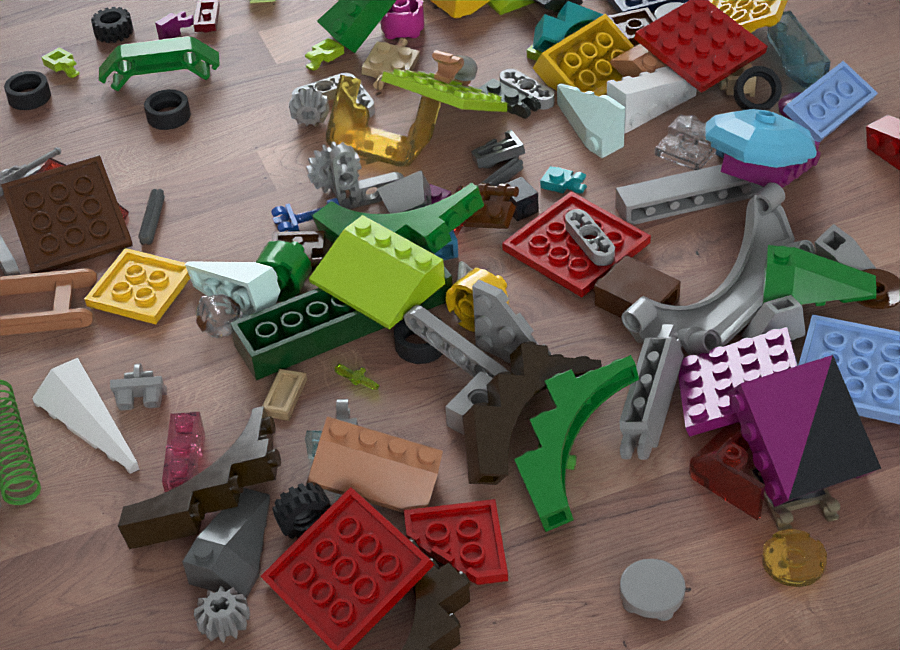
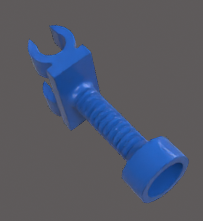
[271,198,340,232]

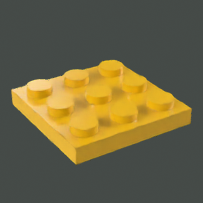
[85,248,190,325]

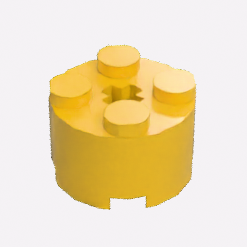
[446,268,509,332]

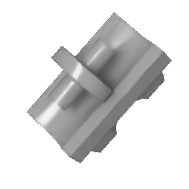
[110,363,167,411]

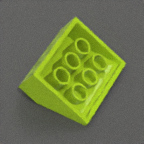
[309,215,445,330]

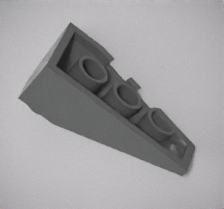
[182,488,270,599]

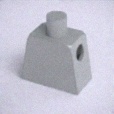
[377,170,432,214]

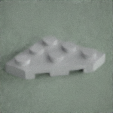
[472,280,551,363]

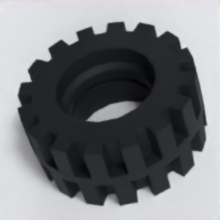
[91,7,133,43]
[273,483,331,539]

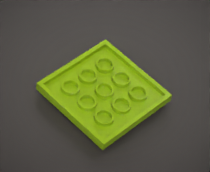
[381,69,508,112]

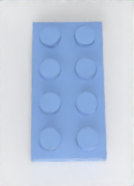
[783,61,878,142]

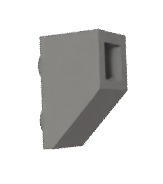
[815,224,876,270]
[742,295,806,342]

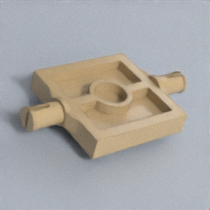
[362,38,420,90]

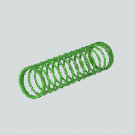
[0,380,41,505]

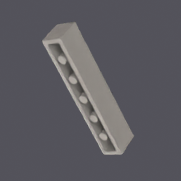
[615,164,763,225]

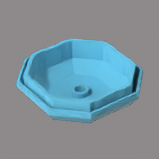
[705,109,817,168]

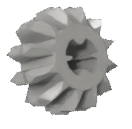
[289,87,330,127]
[194,586,250,643]

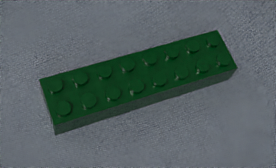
[230,245,453,380]

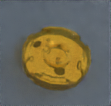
[762,529,827,587]

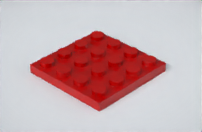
[634,0,768,93]
[502,191,651,298]
[260,487,434,650]

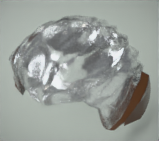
[196,294,243,338]

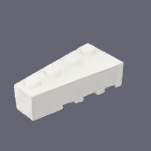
[607,66,697,133]

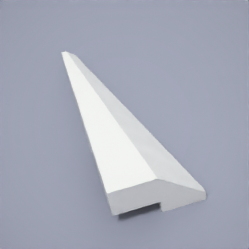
[32,358,139,474]

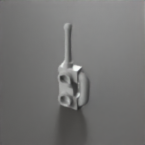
[0,147,61,197]

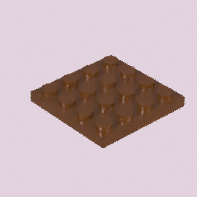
[1,155,133,273]

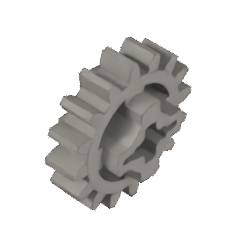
[306,142,362,193]

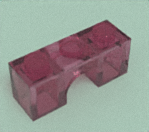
[162,412,205,492]

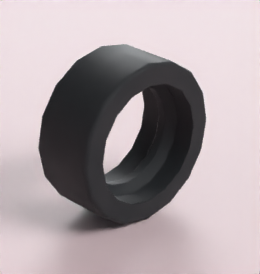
[733,66,782,111]
[4,71,51,110]
[144,89,191,130]
[394,315,443,364]

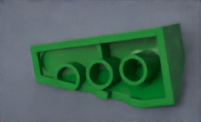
[762,245,876,306]

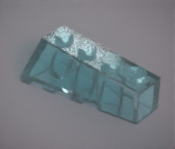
[767,11,831,89]

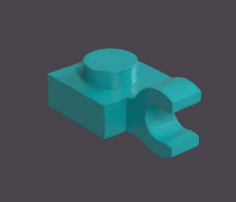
[540,166,587,194]

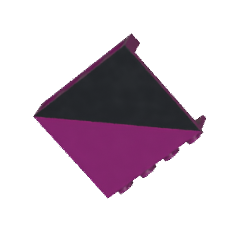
[728,355,882,507]

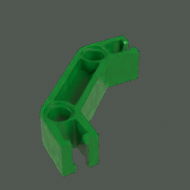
[99,36,220,91]

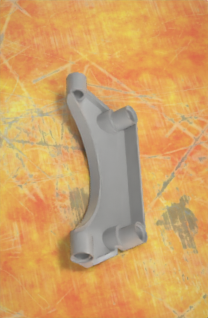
[621,183,816,355]

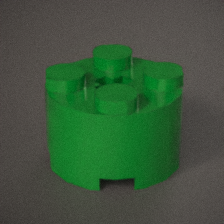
[256,241,312,302]

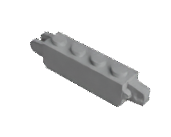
[619,324,684,460]

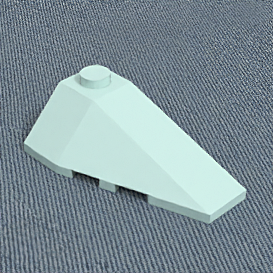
[557,83,625,158]
[185,262,280,318]

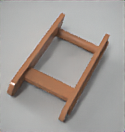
[0,268,97,336]

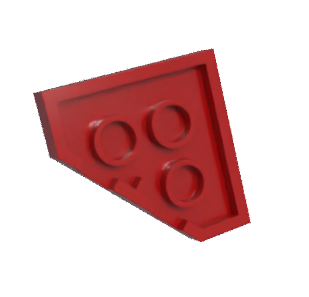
[404,499,508,585]

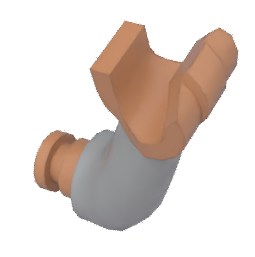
[432,50,478,87]

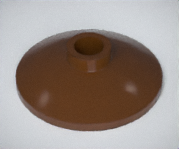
[856,269,900,309]

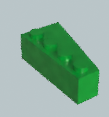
[317,0,396,53]

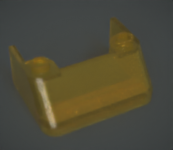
[326,74,441,167]

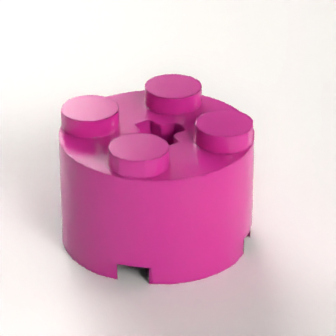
[380,0,425,39]

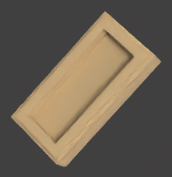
[262,369,307,421]

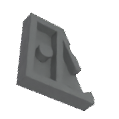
[471,130,526,168]

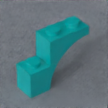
[533,1,604,52]

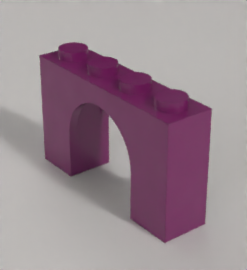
[720,141,821,188]

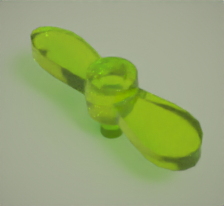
[334,364,380,390]

